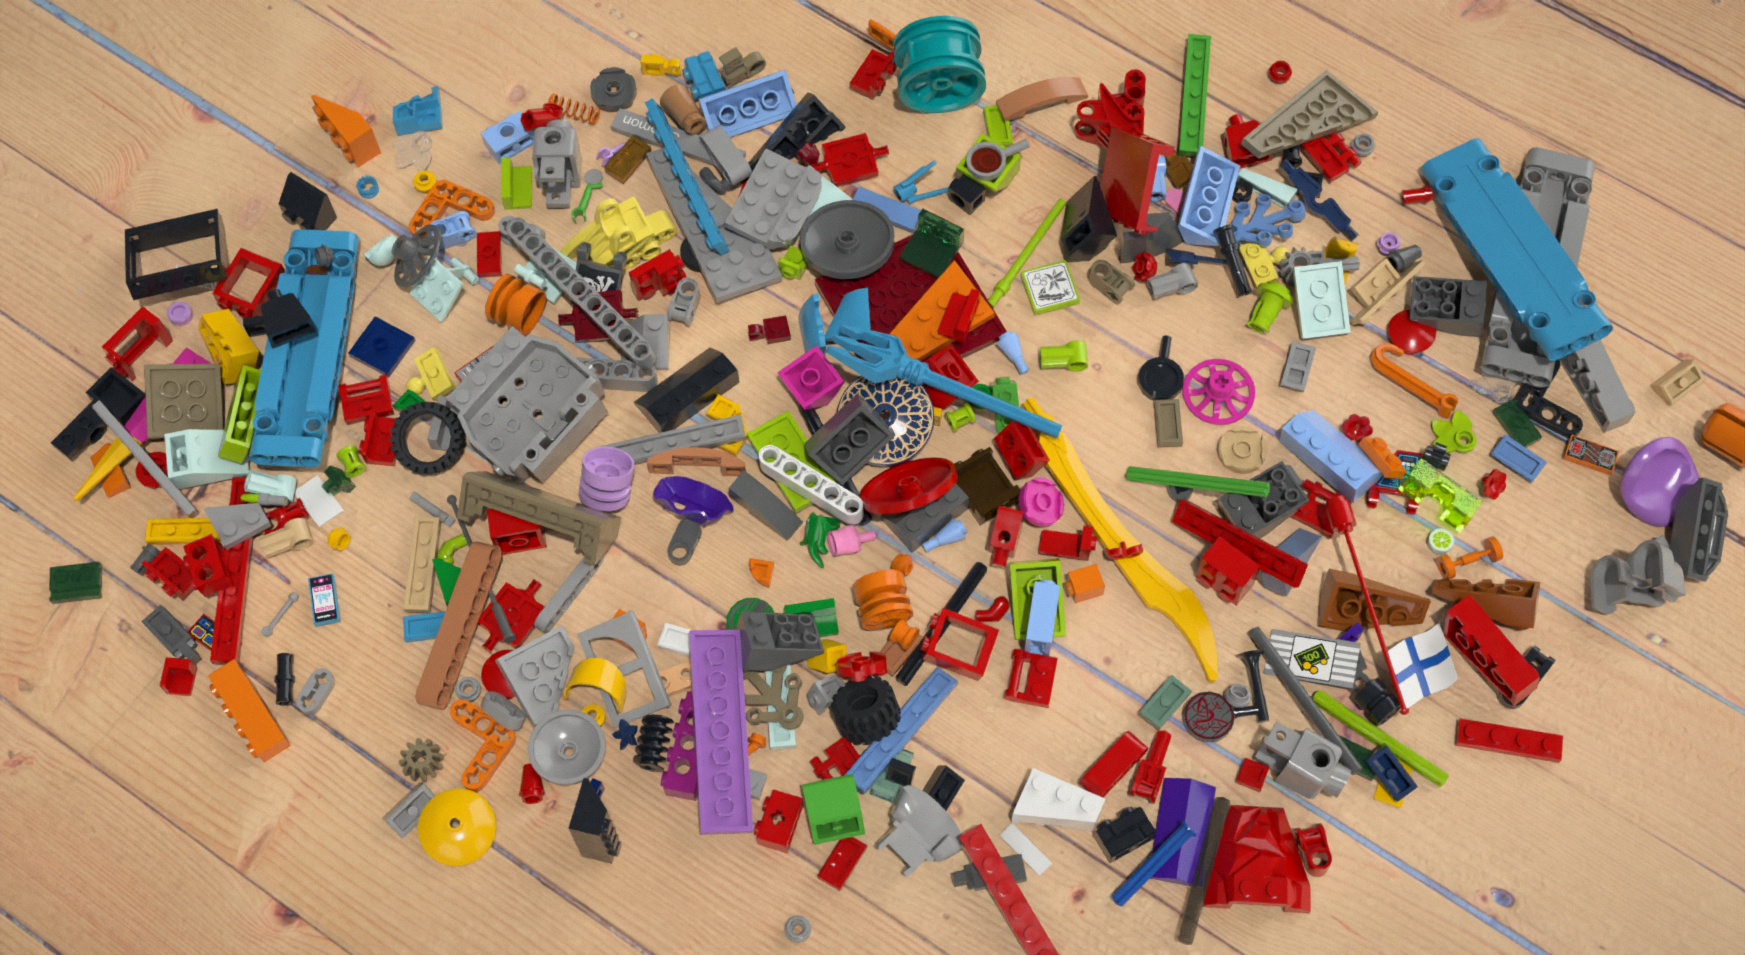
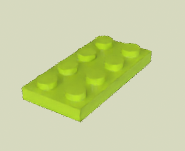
[746,410,835,513]

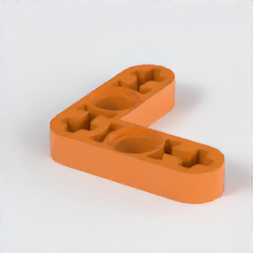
[409,180,495,238]
[450,699,516,792]

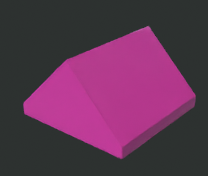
[777,345,844,410]

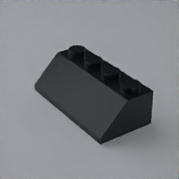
[634,347,740,433]
[568,778,621,864]

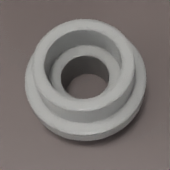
[1351,133,1375,156]
[455,677,481,702]
[1225,684,1251,708]
[785,916,811,943]

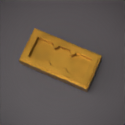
[604,135,652,183]

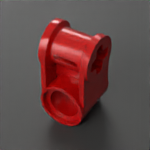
[1294,823,1332,877]

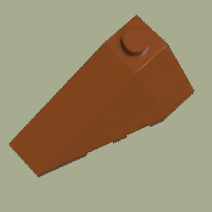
[1319,568,1431,631]
[1432,579,1540,630]

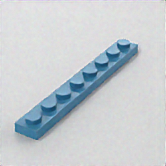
[645,98,730,255]

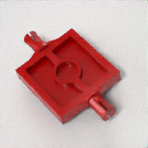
[811,133,889,187]
[477,579,545,652]

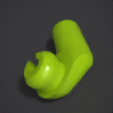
[437,533,468,564]

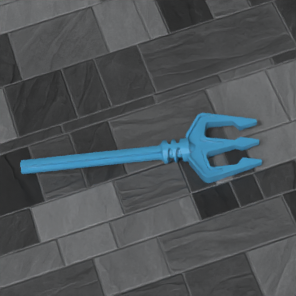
[826,324,1063,438]

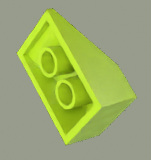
[1010,558,1066,640]

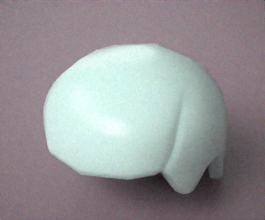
[363,234,397,266]

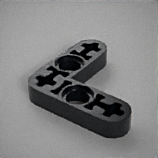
[1514,359,1583,439]

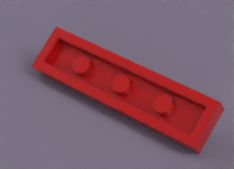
[1455,718,1563,763]

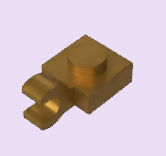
[1165,150,1193,189]

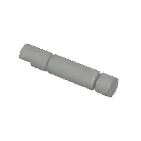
[410,492,455,527]

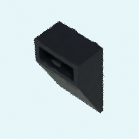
[1061,176,1117,261]

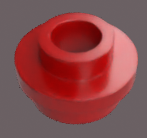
[1269,61,1292,83]

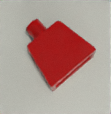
[1223,114,1273,169]
[990,506,1023,568]

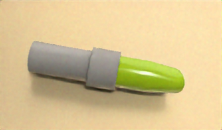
[241,493,288,506]

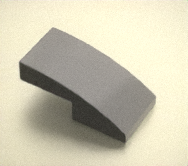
[1280,342,1316,392]

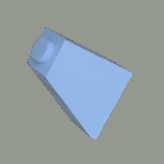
[1024,580,1060,656]

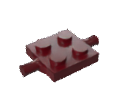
[558,290,639,342]

